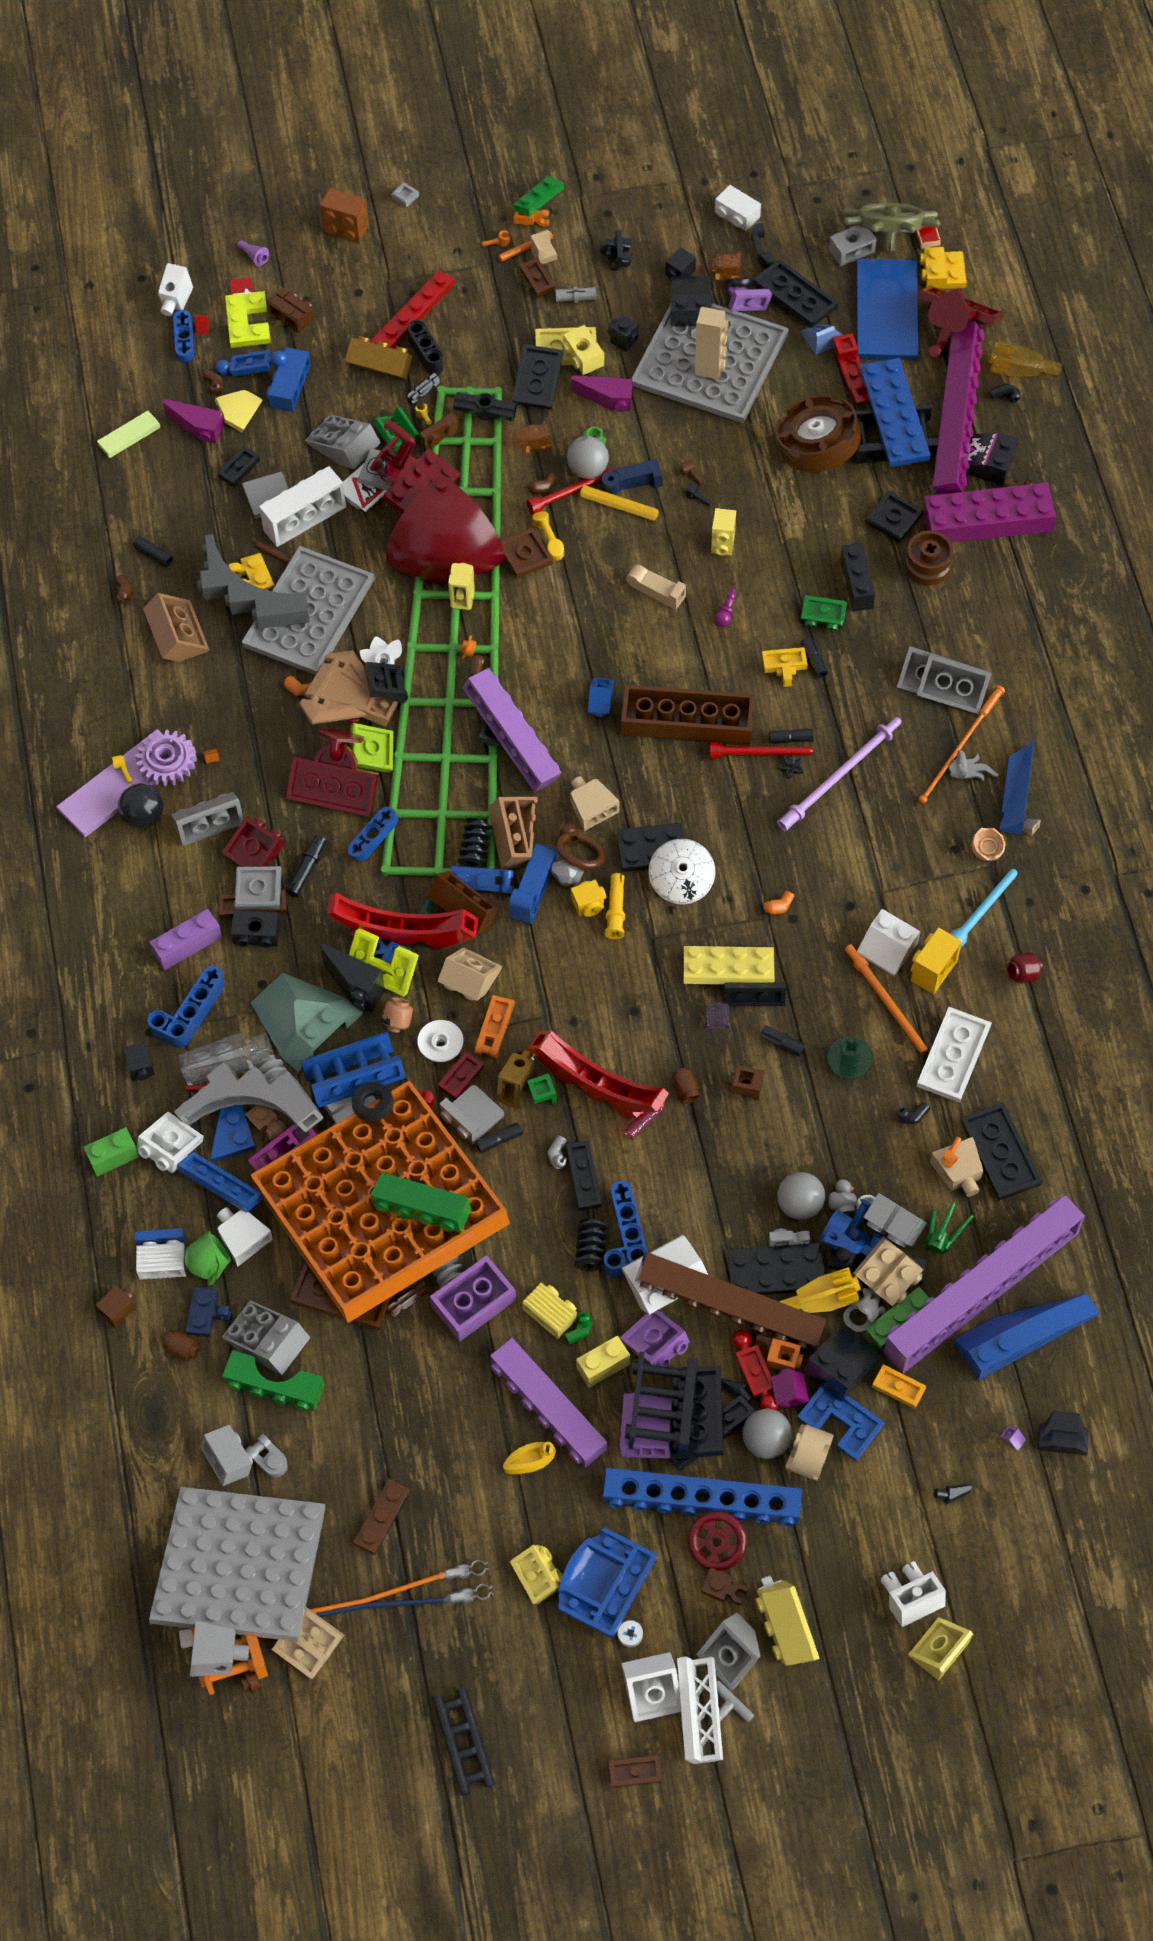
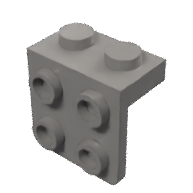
[440,1085,504,1145]

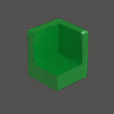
[527,1074,557,1105]

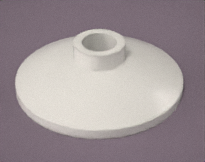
[418,1020,463,1062]

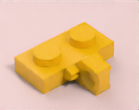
[762,647,807,687]

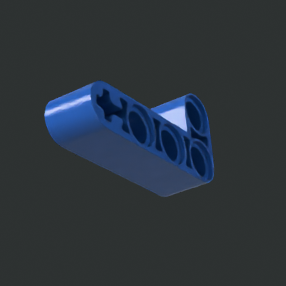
[509,844,558,924]
[147,966,225,1048]
[604,1180,648,1278]

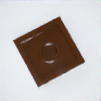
[500,528,553,579]

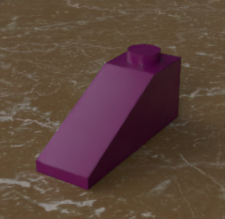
[571,376,633,411]
[163,399,224,443]
[248,1123,318,1171]

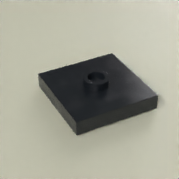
[865,491,923,543]

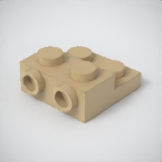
[853,1237,923,1306]

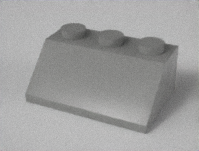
[171,792,244,846]

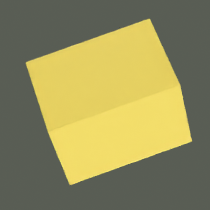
[908,1617,973,1681]

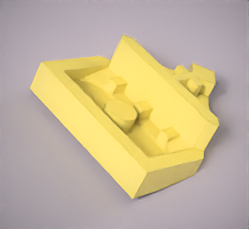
[215,390,263,433]

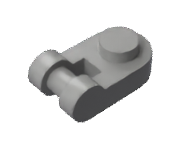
[245,1434,288,1478]

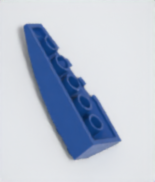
[953,1294,1100,1381]

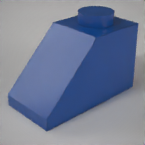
[588,678,615,717]

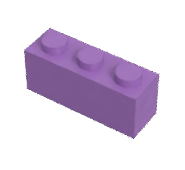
[150,909,222,971]

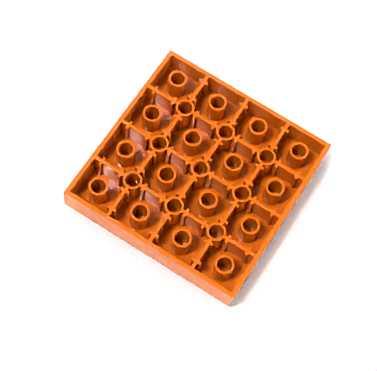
[251,1080,510,1323]

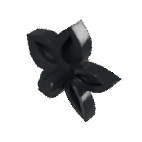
[778,755,804,779]

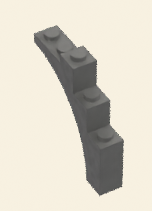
[197,534,310,629]

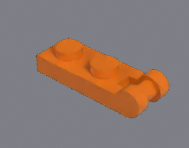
[475,995,515,1059]

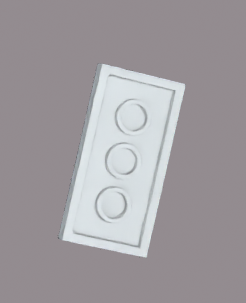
[916,1007,992,1103]

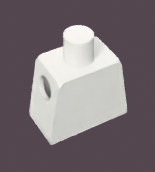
[158,263,193,316]
[217,1207,273,1266]

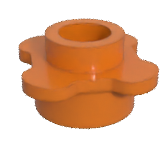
[460,635,477,660]

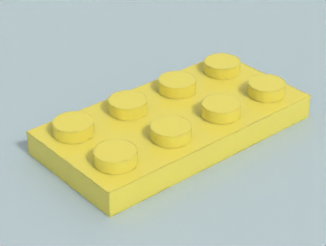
[684,946,775,984]

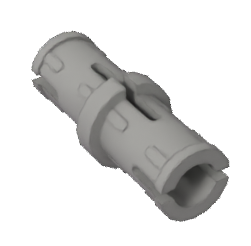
[556,286,596,303]

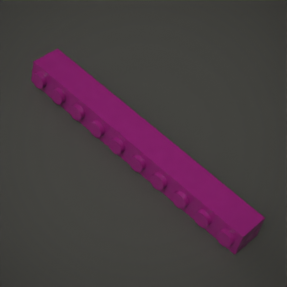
[933,321,984,495]

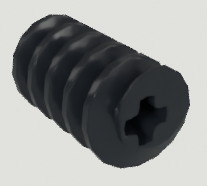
[458,818,492,867]
[574,1219,608,1272]

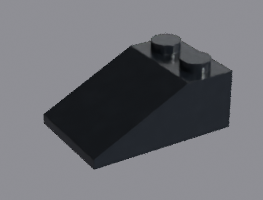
[671,276,712,326]
[320,943,385,1012]
[804,1325,884,1402]

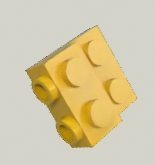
[920,247,967,289]

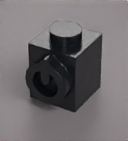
[607,314,639,352]

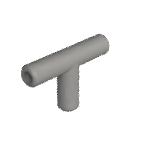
[716,1681,754,1722]

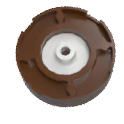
[775,395,861,473]

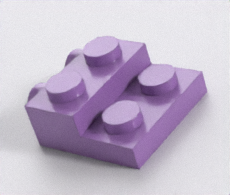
[620,1310,690,1367]

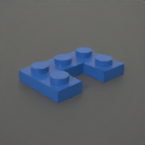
[797,1387,885,1462]

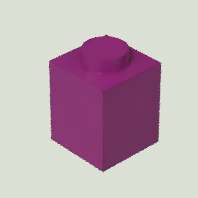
[771,1368,809,1409]

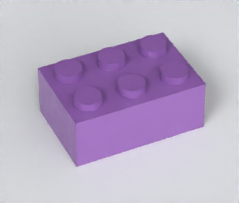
[430,1255,516,1342]

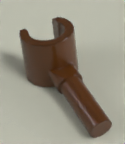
[680,461,704,486]

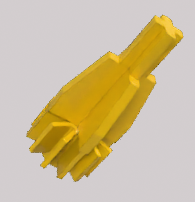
[778,1267,861,1313]

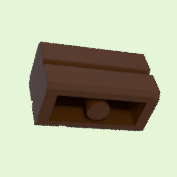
[267,287,314,333]

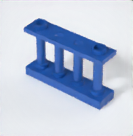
[301,1032,406,1108]

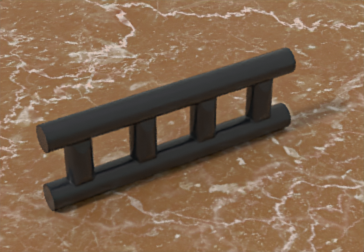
[433,1687,496,1796]

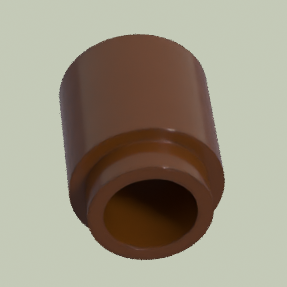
[671,1068,700,1104]
[162,1330,200,1362]

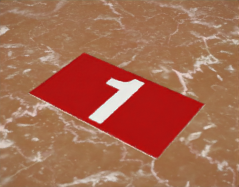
[230,278,253,295]

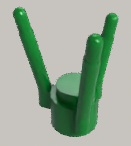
[925,1201,974,1254]

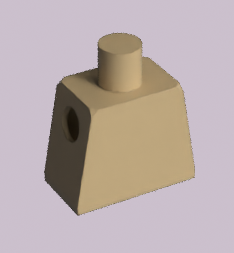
[570,776,619,831]
[930,1137,983,1197]

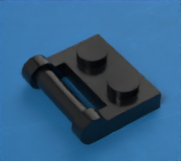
[365,662,408,703]

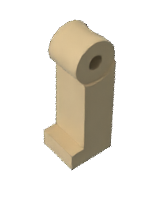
[626,564,686,610]

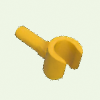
[415,404,432,425]
[112,755,133,784]

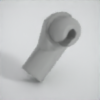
[547,1135,567,1169]

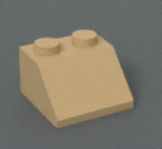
[438,947,502,1001]

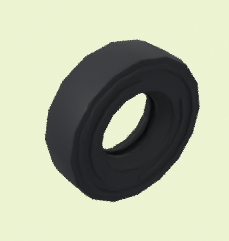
[351,1082,394,1122]

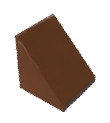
[755,1333,773,1357]

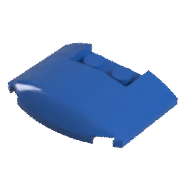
[558,1528,658,1638]

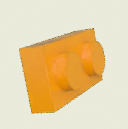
[872,1364,926,1409]

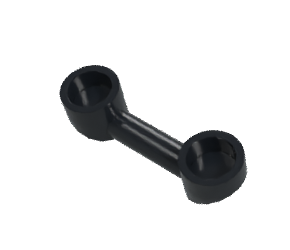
[751,222,774,269]

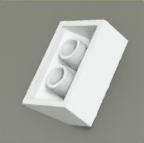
[622,1235,708,1314]

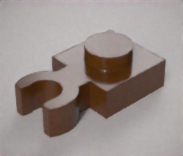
[701,1568,748,1605]

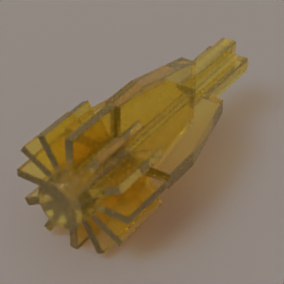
[988,341,1062,377]

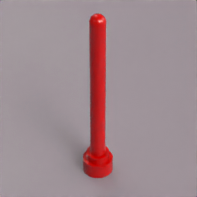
[526,467,616,515]
[709,742,814,759]

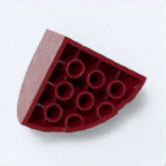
[386,474,505,582]

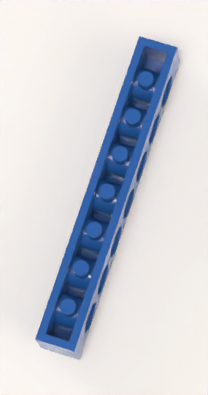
[603,1468,802,1527]

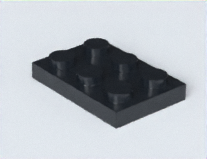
[512,344,564,410]
[617,822,685,872]

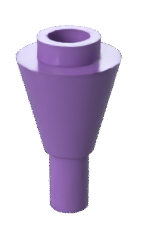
[237,240,269,266]

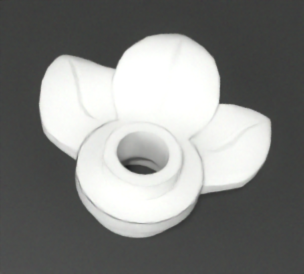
[360,637,402,664]

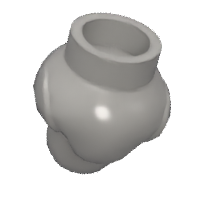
[828,1179,857,1216]

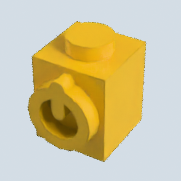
[571,880,606,917]

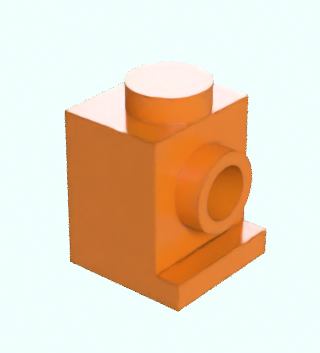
[766,1338,804,1371]

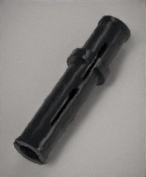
[286,835,327,898]

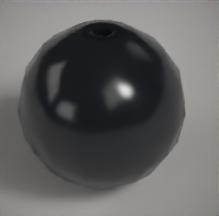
[118,783,164,828]

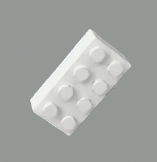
[259,466,346,547]

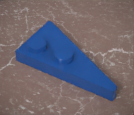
[211,1105,256,1163]

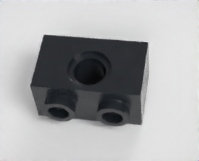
[231,910,281,948]

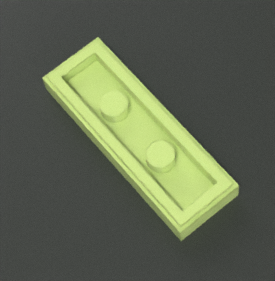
[97,411,160,458]

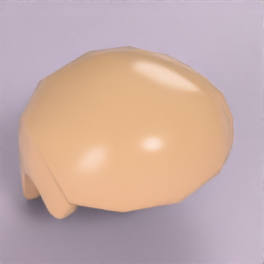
[971,828,1006,861]

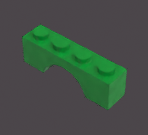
[222,1350,325,1411]

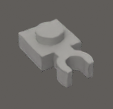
[768,1229,810,1247]

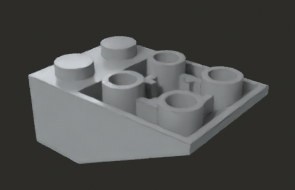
[305,415,380,469]
[222,1300,310,1375]

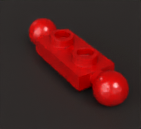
[732,1330,779,1410]

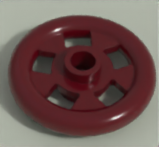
[688,1511,747,1571]

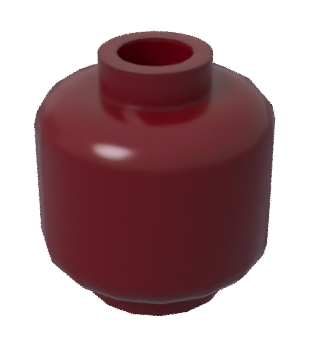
[1007,952,1042,983]

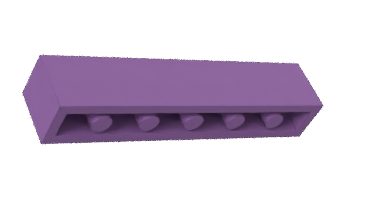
[463,668,561,793]
[490,1338,607,1468]

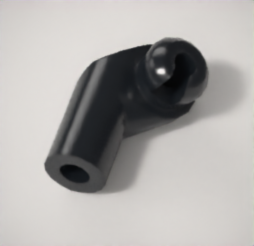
[990,383,1021,402]
[896,1102,930,1124]

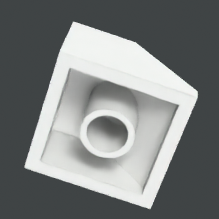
[857,909,920,976]
[621,1652,681,1722]

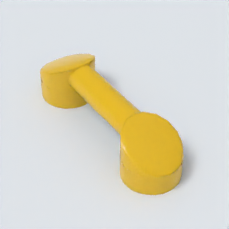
[532,511,564,561]

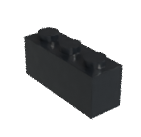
[840,543,875,612]

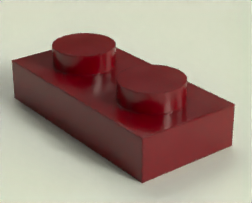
[438,1051,484,1100]

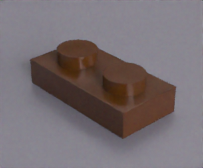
[520,258,555,298]
[420,412,458,450]
[608,1755,662,1788]

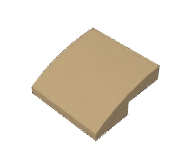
[272,1607,344,1679]

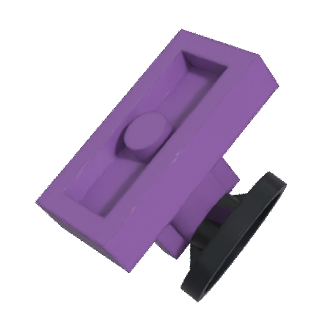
[724,278,772,311]

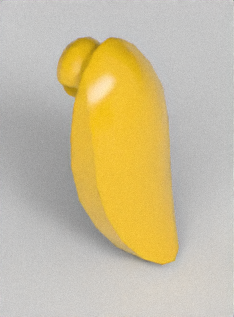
[503,1442,556,1474]

